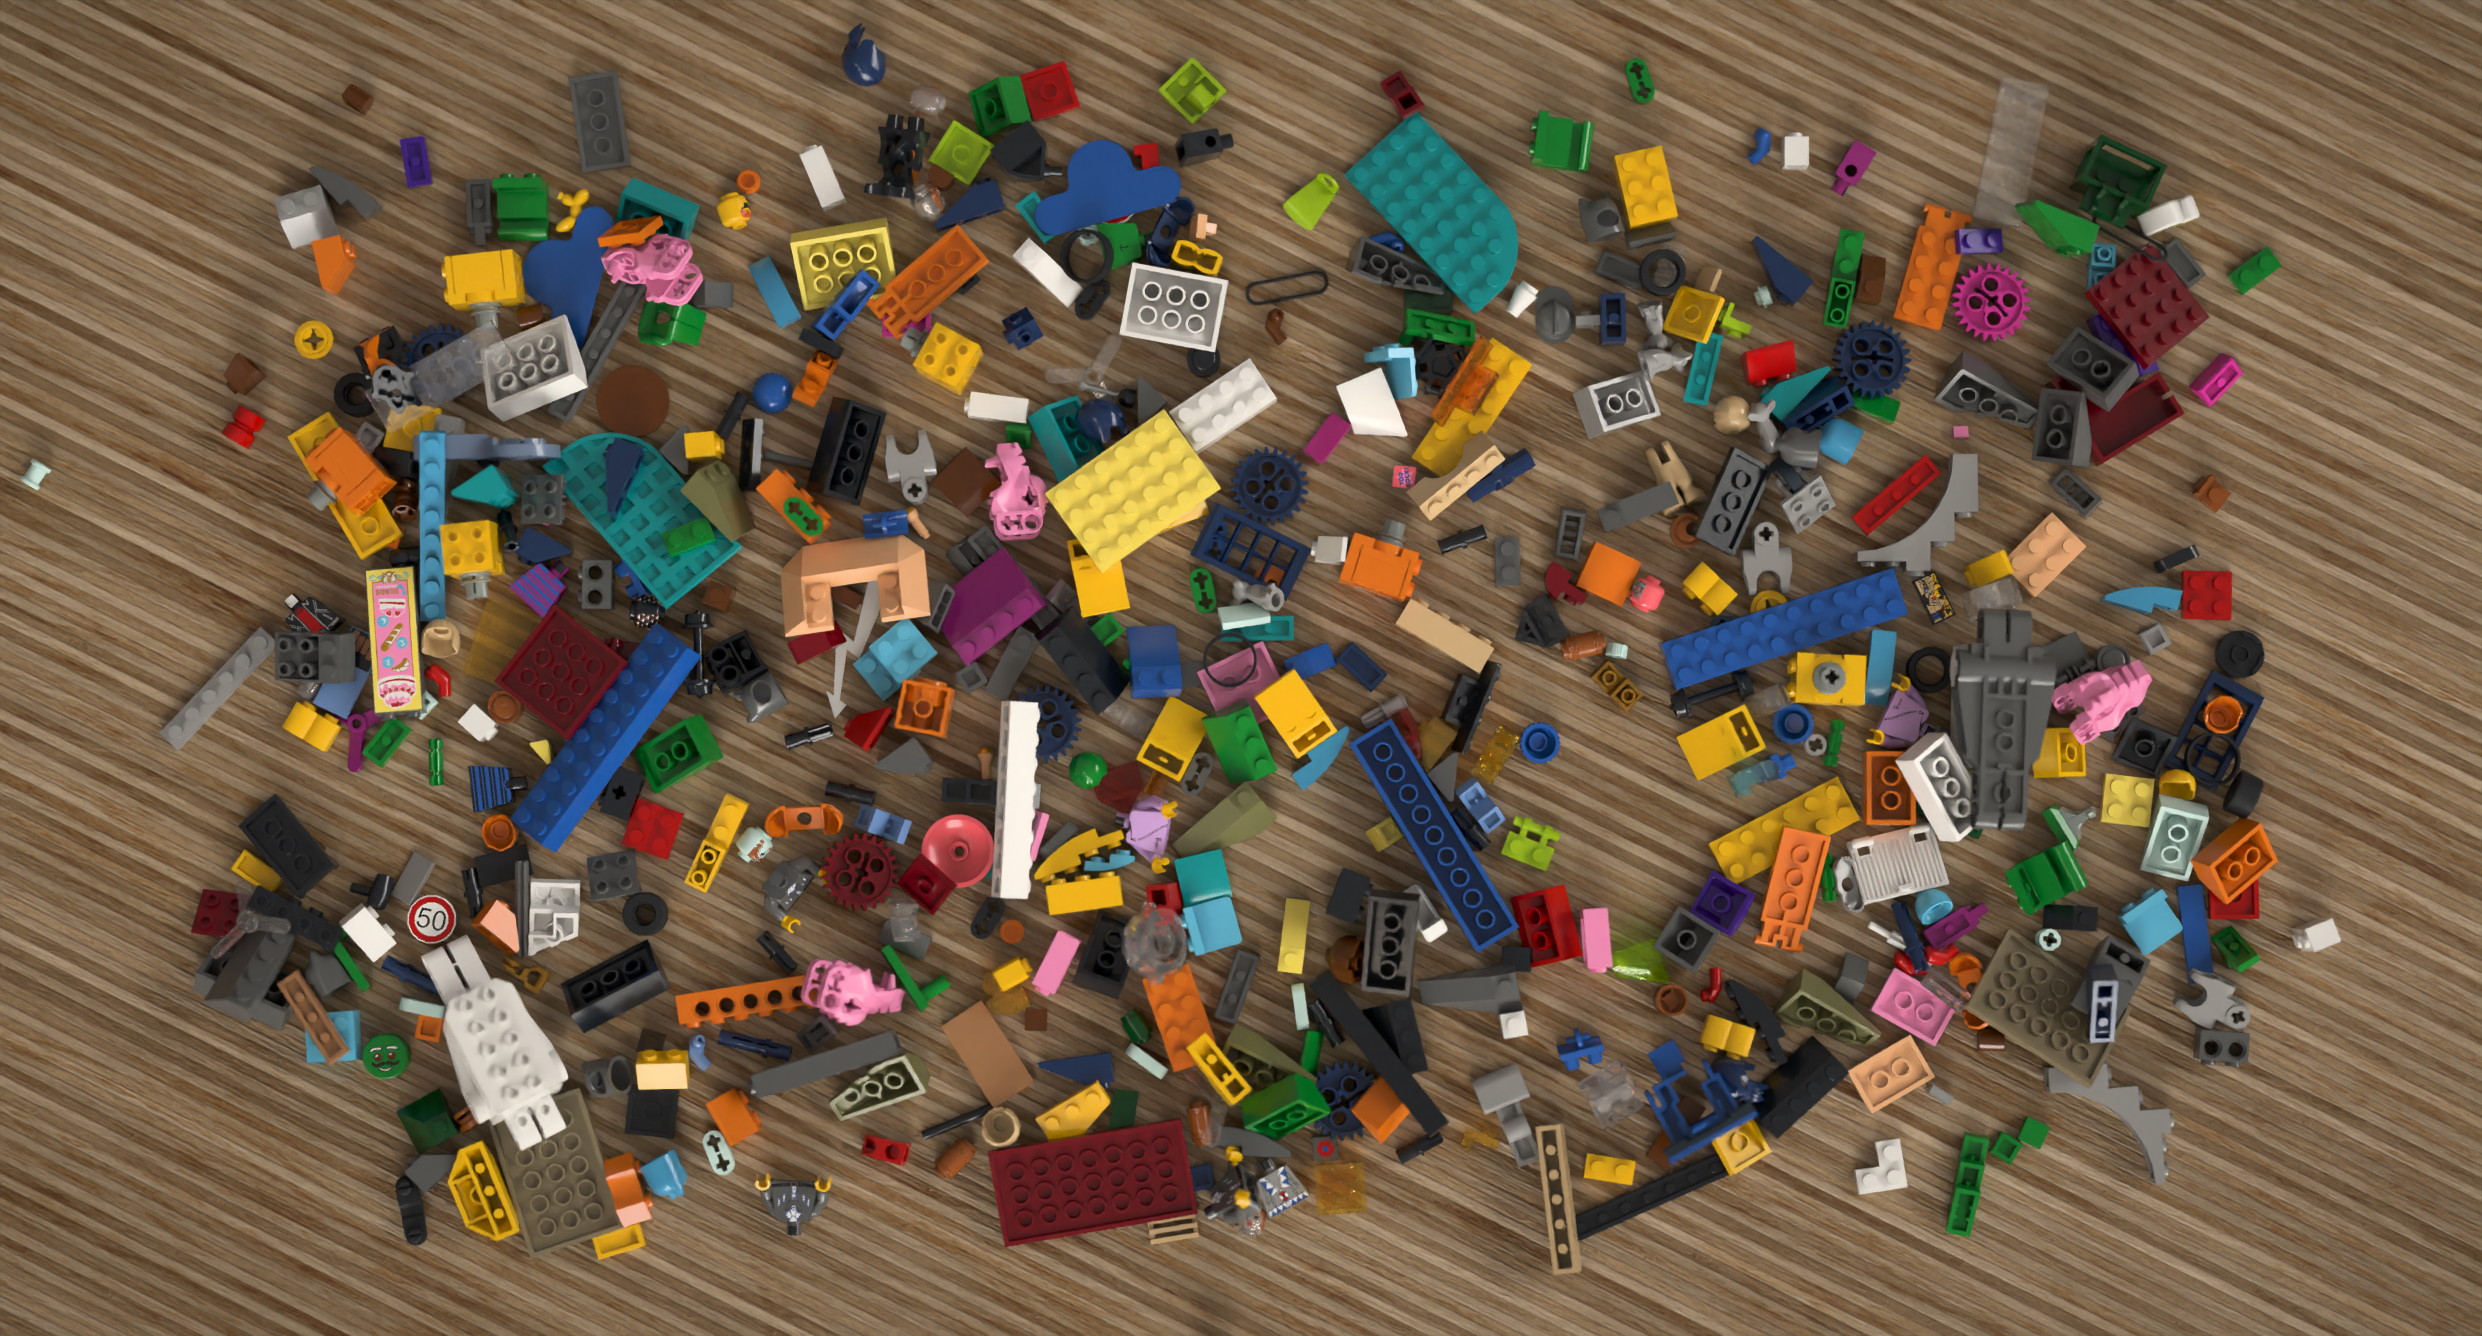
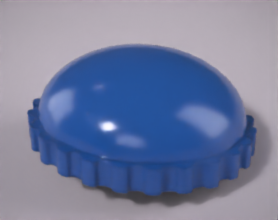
[752,372,793,414]
[1772,703,1815,744]
[1519,722,1561,764]

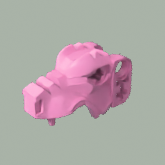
[601,234,703,306]
[985,442,1049,542]
[2052,659,2152,744]
[801,959,905,1026]

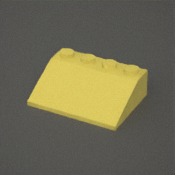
[790,218,897,311]

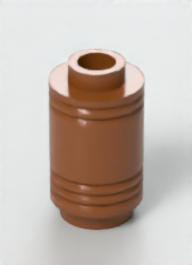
[1560,630,1606,661]
[1186,1100,1217,1147]
[933,1137,977,1179]

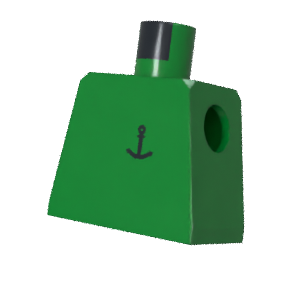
[1097,223,1152,272]

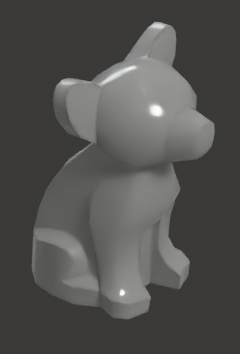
[1637,300,1674,351]
[1637,342,1693,380]
[1747,400,1783,454]
[1230,579,1284,611]

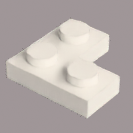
[1854,1138,1908,1195]

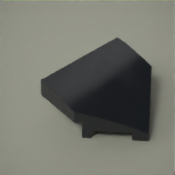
[1515,594,1571,648]

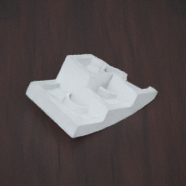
[1336,368,1408,437]
[528,878,581,956]

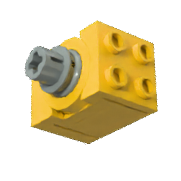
[441,249,526,331]
[900,322,983,396]
[440,520,506,599]
[1785,652,1866,707]

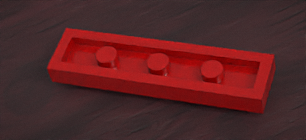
[1851,455,1941,536]

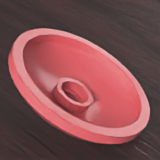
[922,814,994,888]

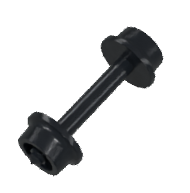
[681,610,716,699]
[1669,671,1754,719]

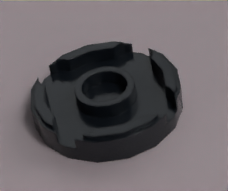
[2215,630,2265,679]

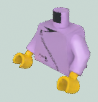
[1867,674,1936,749]
[1114,795,1178,874]

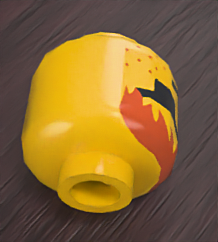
[717,192,752,230]

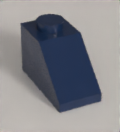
[515,526,574,566]

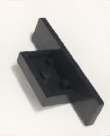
[1440,660,1502,754]
[247,885,344,951]

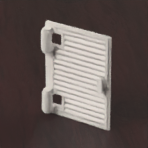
[1846,822,1950,905]

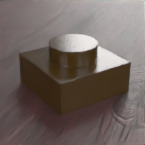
[636,1028,667,1053]

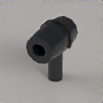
[389,545,420,567]
[350,873,394,910]

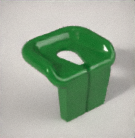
[638,294,707,346]

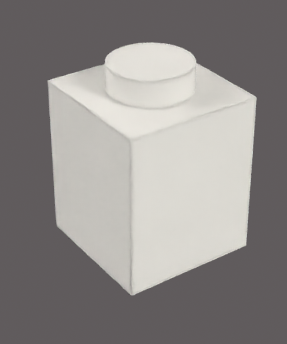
[1781,133,1809,170]
[458,704,500,742]
[1498,1010,1528,1039]

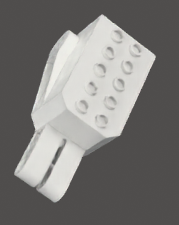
[421,935,568,1151]

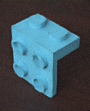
[1364,343,1418,400]
[2116,887,2183,955]
[1180,897,1242,956]

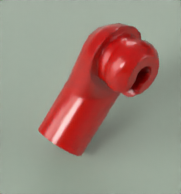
[1923,943,1959,966]
[1894,950,1928,975]

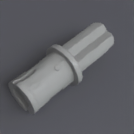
[1360,693,1408,728]

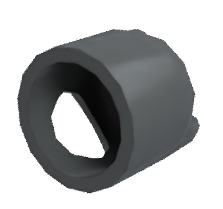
[1578,192,1625,244]
[1774,427,1822,469]
[733,670,789,723]
[303,951,353,1002]
[580,1055,633,1098]

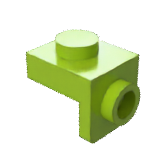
[1718,302,1752,339]

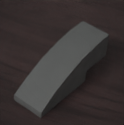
[309,166,383,221]
[1218,1125,1291,1157]

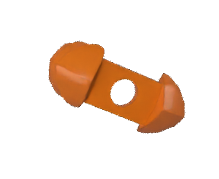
[764,803,843,838]
[1948,952,1988,1029]

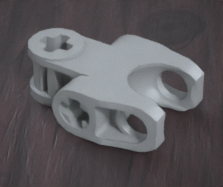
[885,429,938,505]
[1740,522,1792,595]
[2172,968,2251,1029]

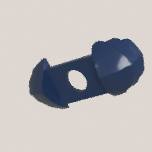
[1146,197,1196,267]

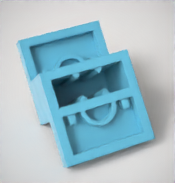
[853,619,938,702]

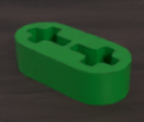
[1625,58,1655,105]
[783,497,824,537]
[1190,568,1216,614]

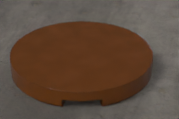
[596,365,670,438]

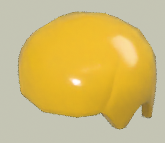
[2159,769,2196,801]

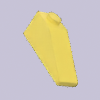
[1277,898,1310,974]

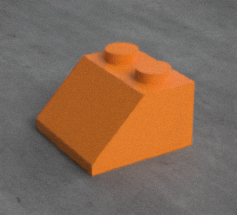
[311,235,357,295]
[705,1087,762,1147]

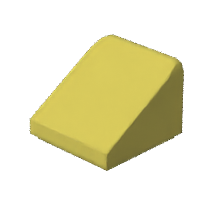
[529,740,555,765]
[1366,816,1403,852]

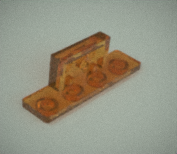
[1431,335,1500,427]

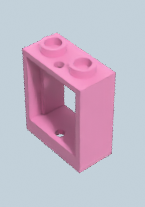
[1579,908,1612,973]
[1032,930,1082,996]

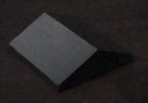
[2112,717,2178,778]

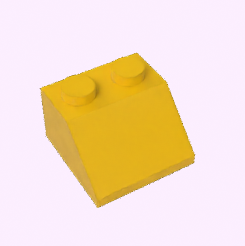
[2032,728,2086,778]

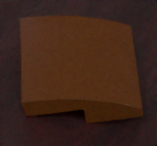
[931,447,1001,517]

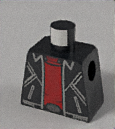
[284,593,346,631]

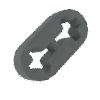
[1181,752,1214,796]
[1038,820,1079,860]

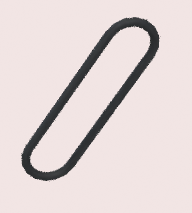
[2092,216,2168,262]
[1246,271,1329,305]

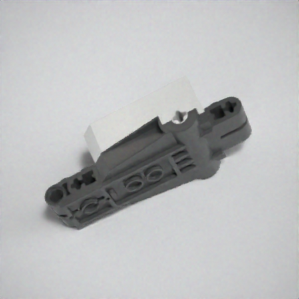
[1950,608,2056,831]

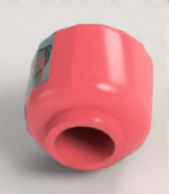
[1629,575,1665,613]

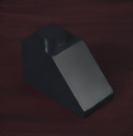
[2042,904,2098,932]

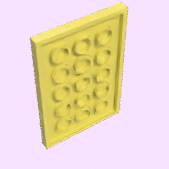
[1045,409,1221,573]

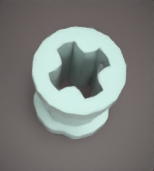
[19,458,51,490]
[2034,929,2061,951]

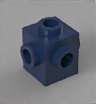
[1002,307,1043,350]

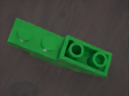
[1822,228,1865,329]

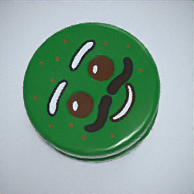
[362,1033,411,1079]

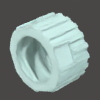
[1605,643,1628,659]

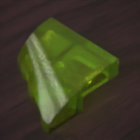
[1611,938,1669,983]

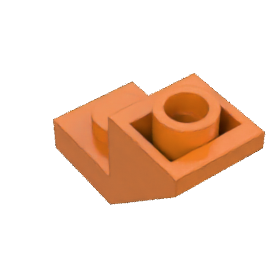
[792,350,839,408]

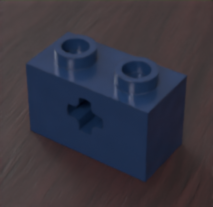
[1598,293,1626,346]

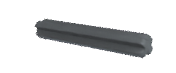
[515,860,529,956]

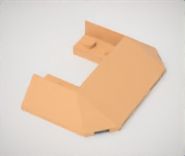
[781,535,931,637]

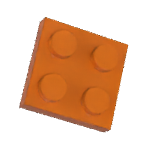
[597,215,663,249]

